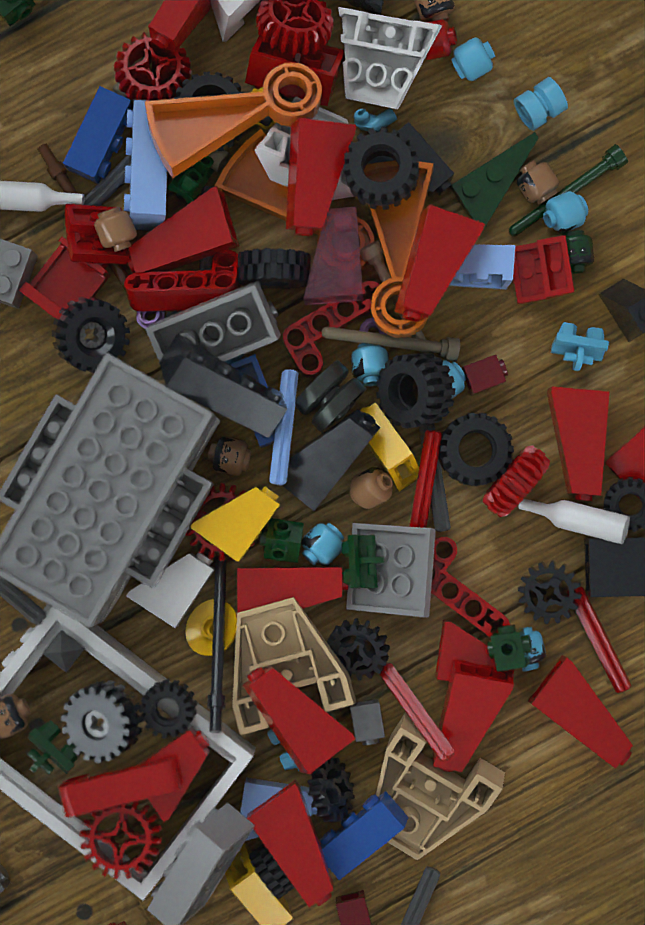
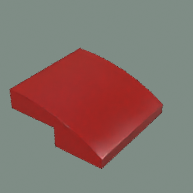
[65,204,130,264]
[513,235,575,305]
[604,426,645,502]

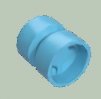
[514,77,568,131]

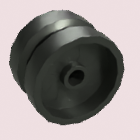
[295,360,367,433]

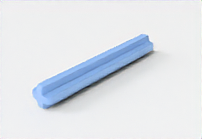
[269,369,299,485]

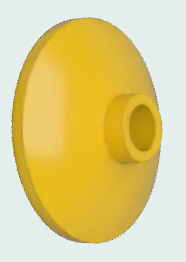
[185,599,237,656]

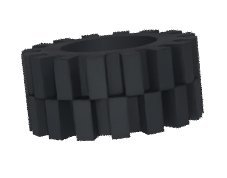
[604,477,645,532]
[139,679,197,739]
[249,844,295,899]

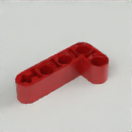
[124,249,242,311]
[283,281,380,378]
[431,537,510,637]
[58,757,182,817]

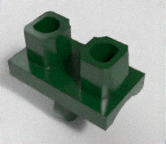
[167,156,214,204]
[342,535,385,588]
[27,720,79,775]

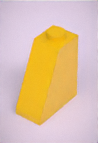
[360,403,419,492]
[190,486,280,562]
[225,842,293,925]

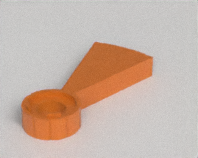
[145,63,322,178]
[214,129,374,275]
[364,161,434,338]

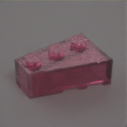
[304,207,363,305]

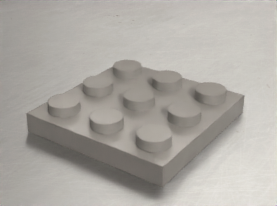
[346,523,436,617]

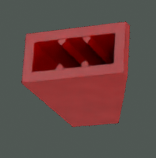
[148,0,211,52]
[435,620,514,681]
[137,726,210,822]

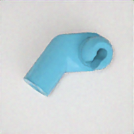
[354,108,397,133]

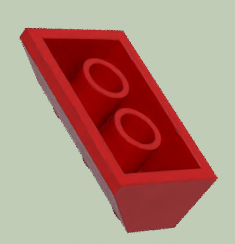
[245,36,345,106]

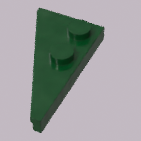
[450,132,539,231]

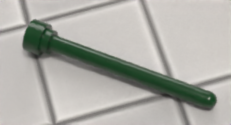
[509,144,628,236]

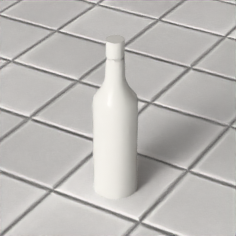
[0,181,85,212]
[518,499,630,544]

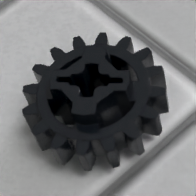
[518,560,582,624]
[327,618,390,680]
[307,757,355,823]

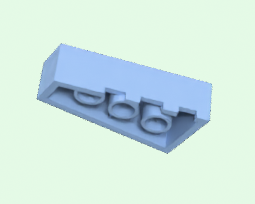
[124,100,167,231]
[449,244,515,290]

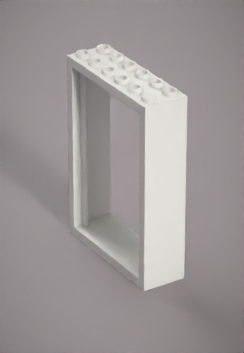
[0,604,256,900]

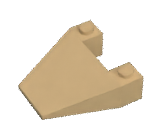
[232,597,356,735]
[376,712,505,860]

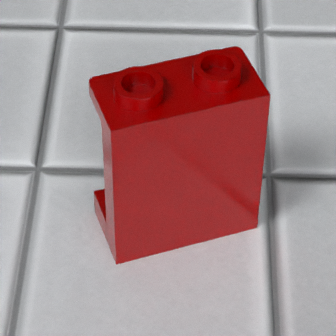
[19,237,111,319]

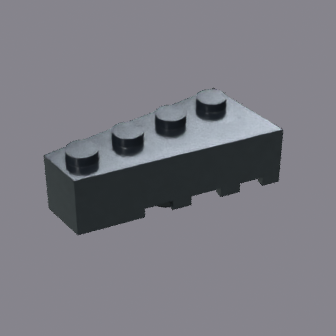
[159,333,287,438]

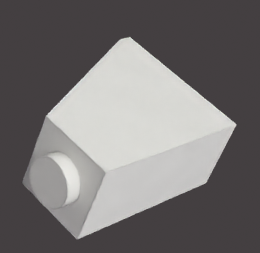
[126,553,215,628]

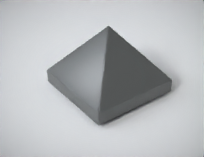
[43,630,85,672]

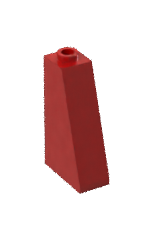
[286,118,356,236]
[128,186,240,273]
[394,205,485,322]
[547,386,610,501]
[237,567,348,613]
[528,655,633,769]
[433,660,514,772]
[242,666,356,774]
[247,779,334,908]

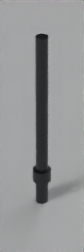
[207,559,227,733]

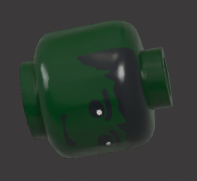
[562,230,594,274]

